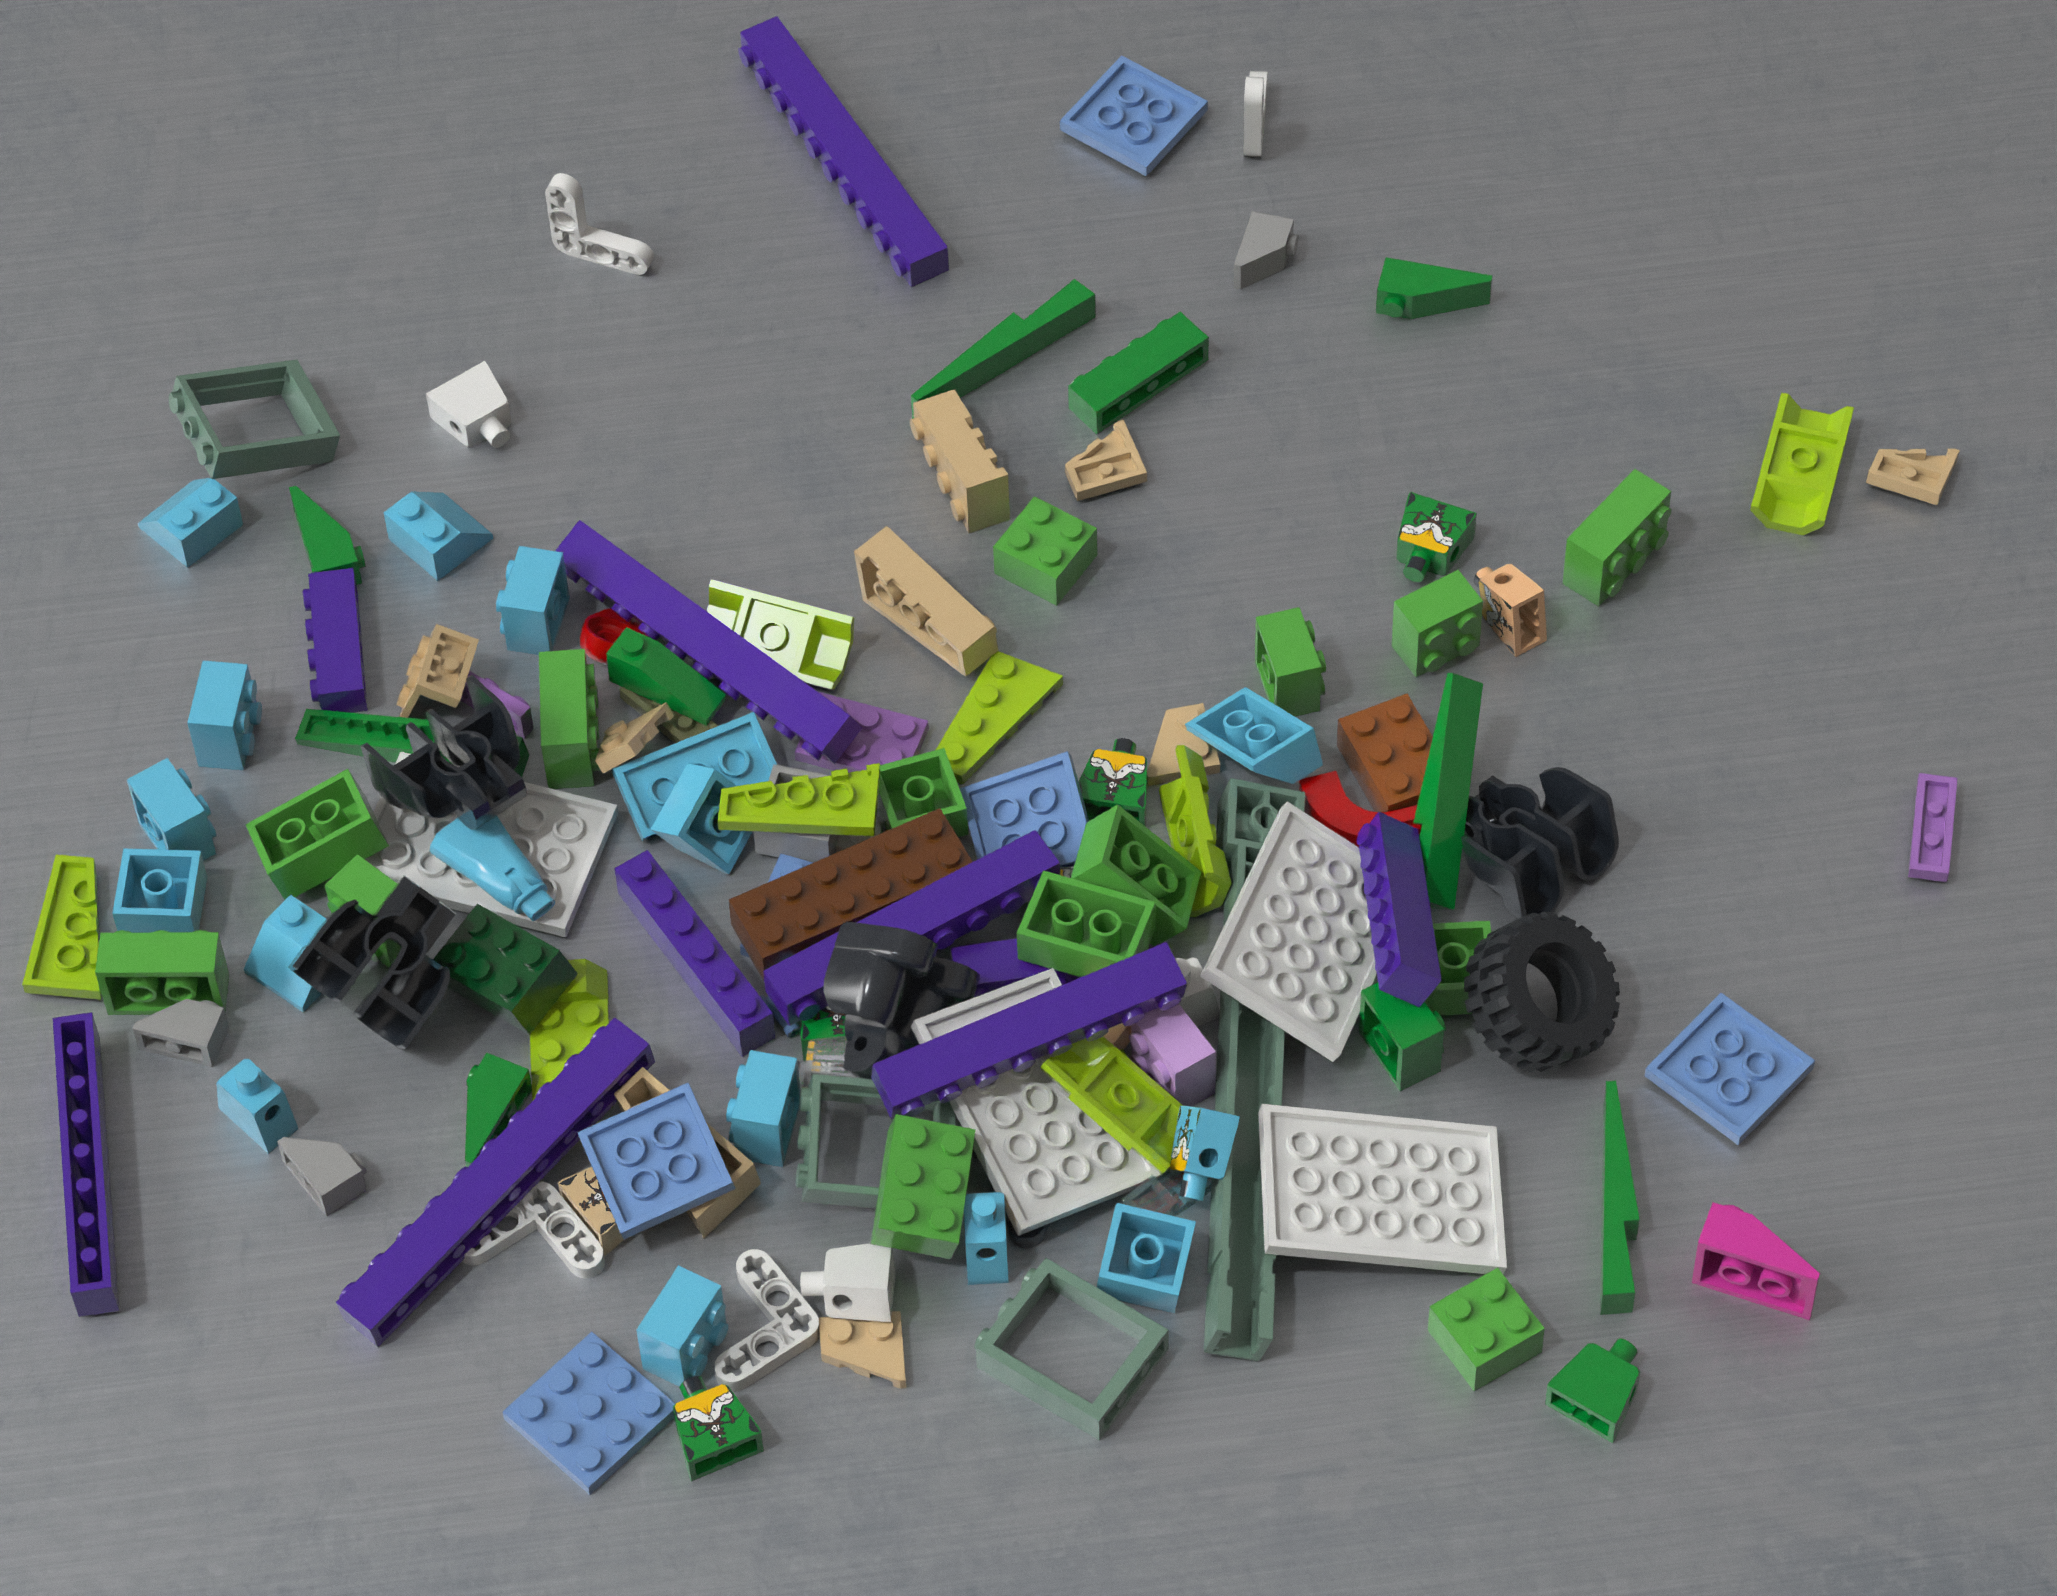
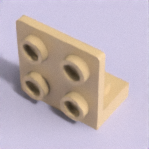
[396,624,479,718]

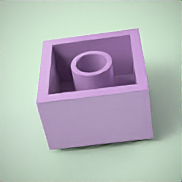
[1129,1004,1216,1107]

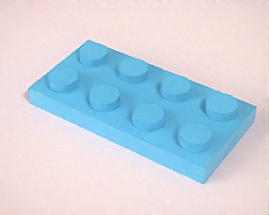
[612,712,777,841]

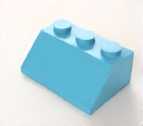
[1185,687,1323,784]

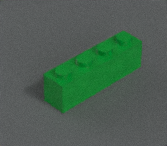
[1068,311,1209,435]

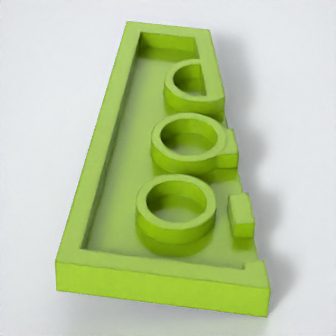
[936,651,1063,785]
[718,763,881,836]
[22,854,102,1000]

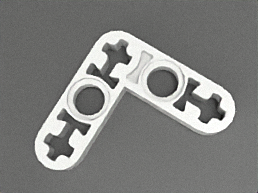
[1243,71,1268,157]
[545,173,654,275]
[462,1182,605,1279]
[715,1249,820,1392]

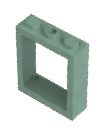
[169,359,340,479]
[796,1074,956,1208]
[974,1258,1169,1441]

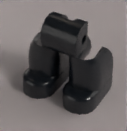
[361,675,527,830]
[1461,767,1619,919]
[288,875,456,1049]
[824,922,980,1079]

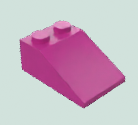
[1692,1202,1820,1320]

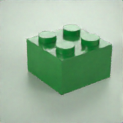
[1359,982,1446,1091]

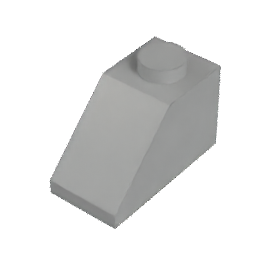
[1234,211,1299,289]
[133,999,229,1067]
[277,1137,367,1216]

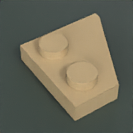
[1065,419,1147,501]
[1866,449,1960,505]
[595,702,674,773]
[1147,703,1220,786]
[819,1311,906,1389]

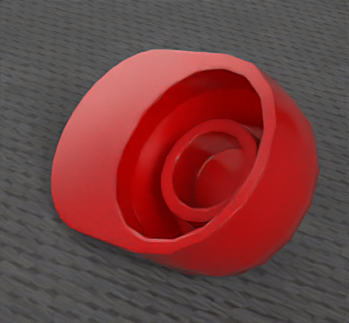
[580,608,646,665]

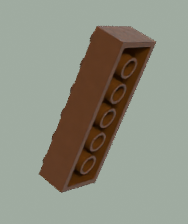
[728,808,973,983]

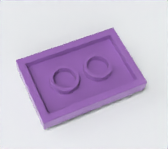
[795,692,929,773]

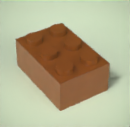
[1337,693,1433,812]

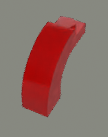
[1299,771,1422,848]

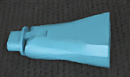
[429,816,555,921]

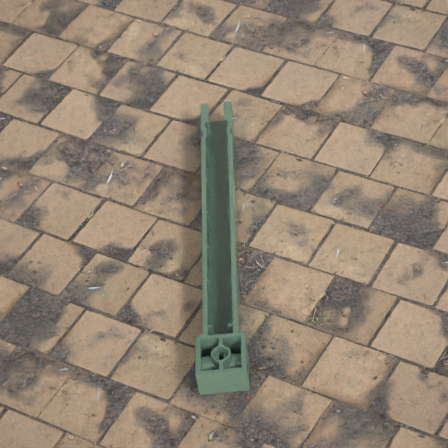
[1204,778,1305,1362]

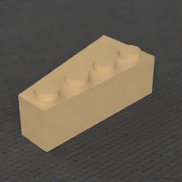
[910,390,1010,533]
[854,526,998,677]
[614,1067,761,1239]

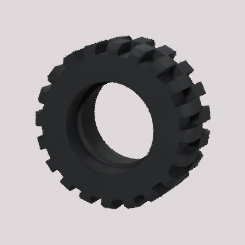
[1464,912,1620,1072]

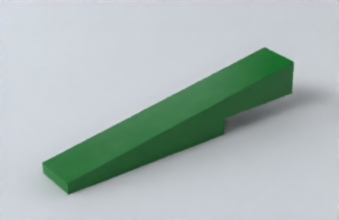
[911,279,1096,419]
[1413,673,1483,910]
[295,709,530,777]
[1600,1080,1640,1315]

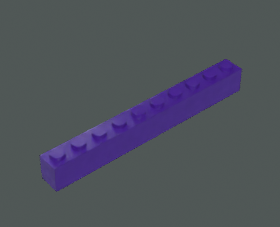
[738,16,949,287]
[555,520,862,764]
[336,1017,655,1347]

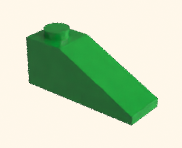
[1376,257,1493,319]
[289,486,366,585]
[606,627,726,726]
[465,1052,532,1167]

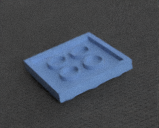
[1060,55,1208,176]
[960,751,1089,868]
[1645,993,1815,1145]
[577,1082,736,1239]
[503,1332,675,1495]

